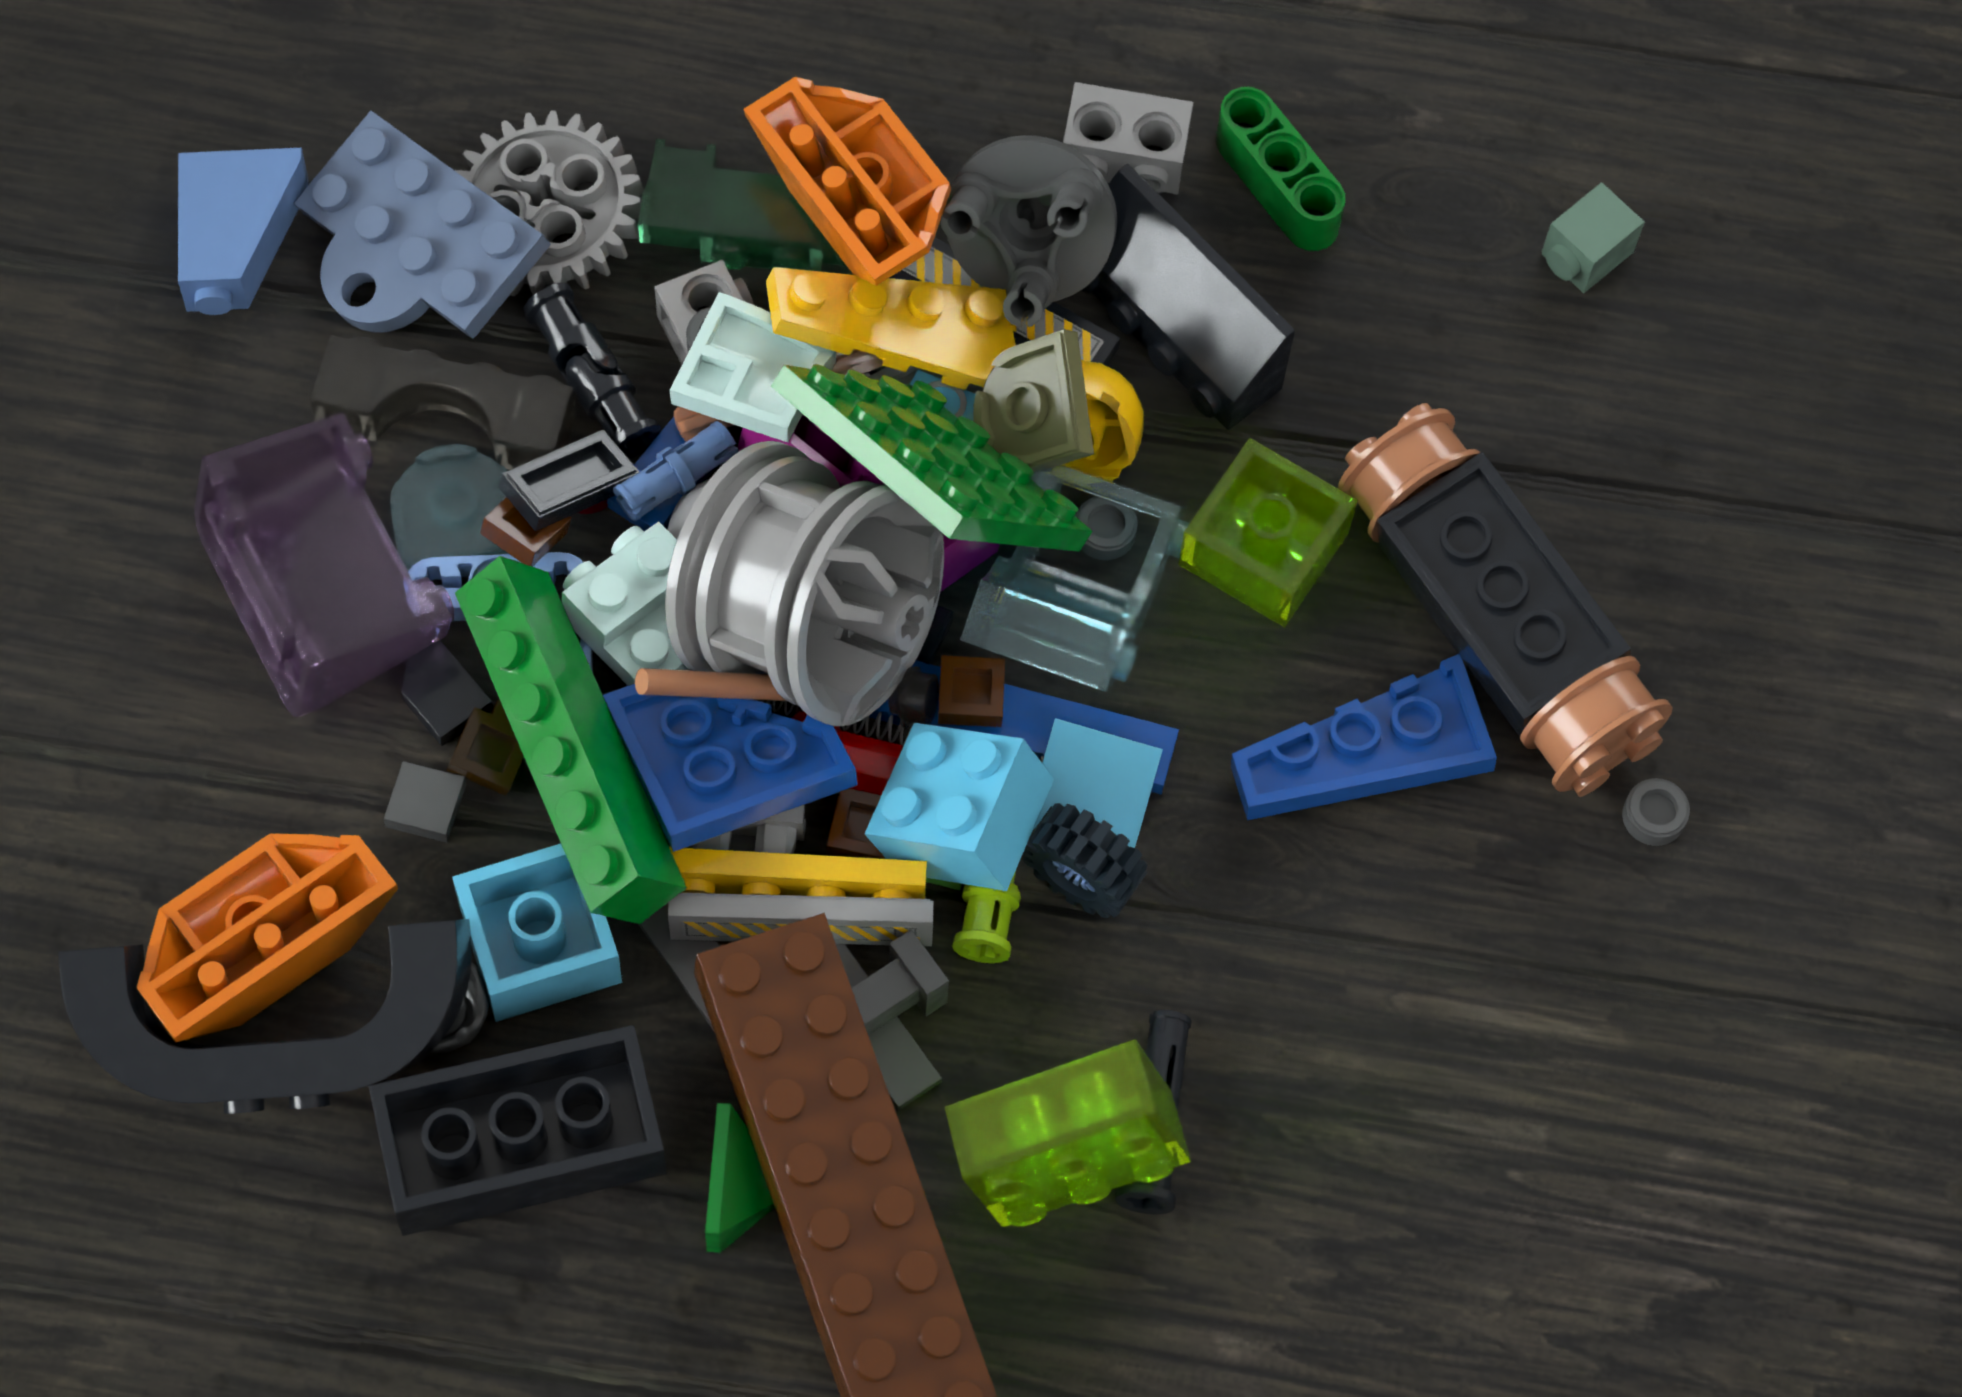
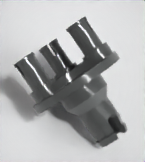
[940,135,1117,327]

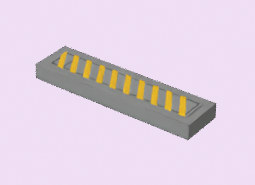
[668,893,934,946]

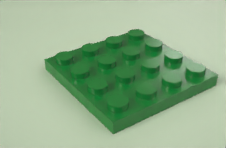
[771,364,1093,552]

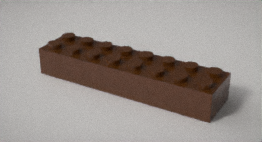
[694,913,997,1397]

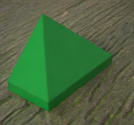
[705,1103,775,1253]

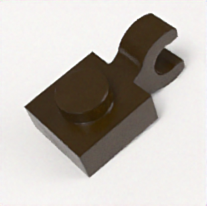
[446,696,524,796]

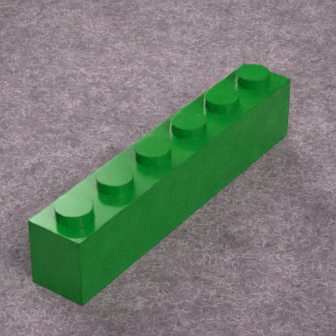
[455,556,687,924]

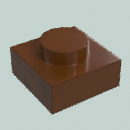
[480,497,572,567]
[938,655,1005,727]
[826,788,886,859]

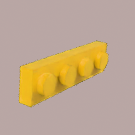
[669,847,927,899]

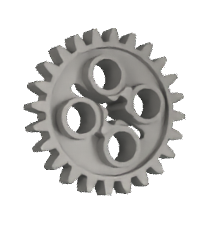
[455,111,645,296]

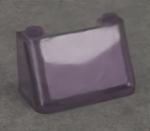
[194,413,454,717]

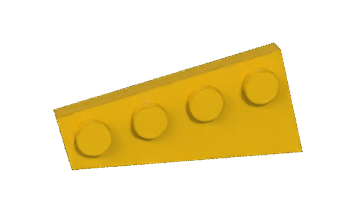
[766,267,1016,390]

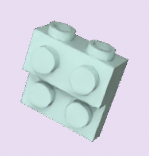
[562,521,690,686]

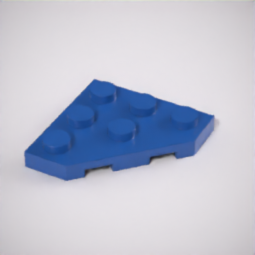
[603,684,858,852]

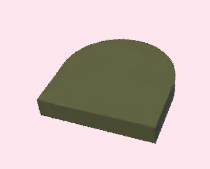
[973,329,1094,472]

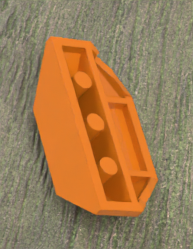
[743,77,952,286]
[136,834,398,1042]

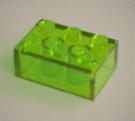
[945,1039,1191,1227]

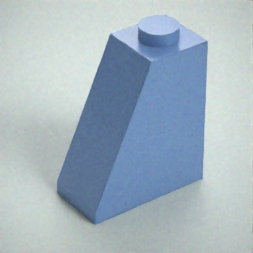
[178,147,309,315]

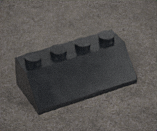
[1081,164,1295,431]

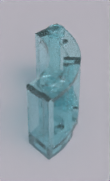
[960,464,1192,692]

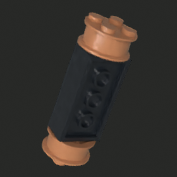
[1338,403,1673,797]

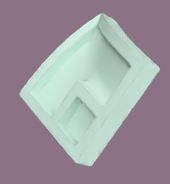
[670,292,836,442]

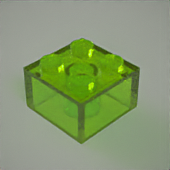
[1178,438,1358,627]

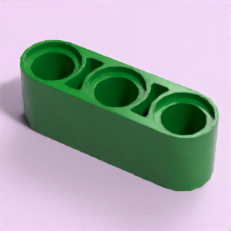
[1216,87,1346,251]

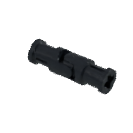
[523,282,661,459]

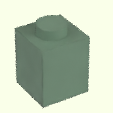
[1541,182,1645,293]

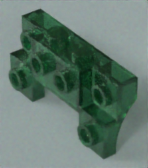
[638,139,847,272]

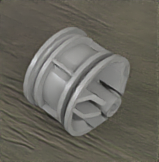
[665,441,944,726]

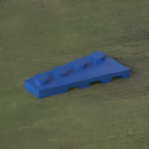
[1231,654,1497,820]

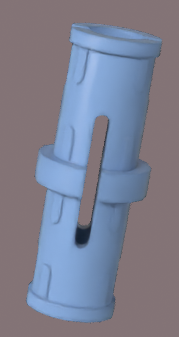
[613,421,739,521]

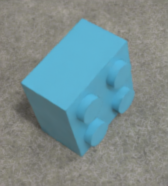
[865,723,1054,891]
[452,844,622,1022]

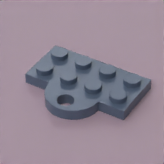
[294,111,551,339]

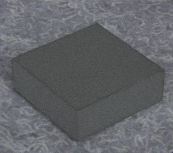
[383,761,467,843]

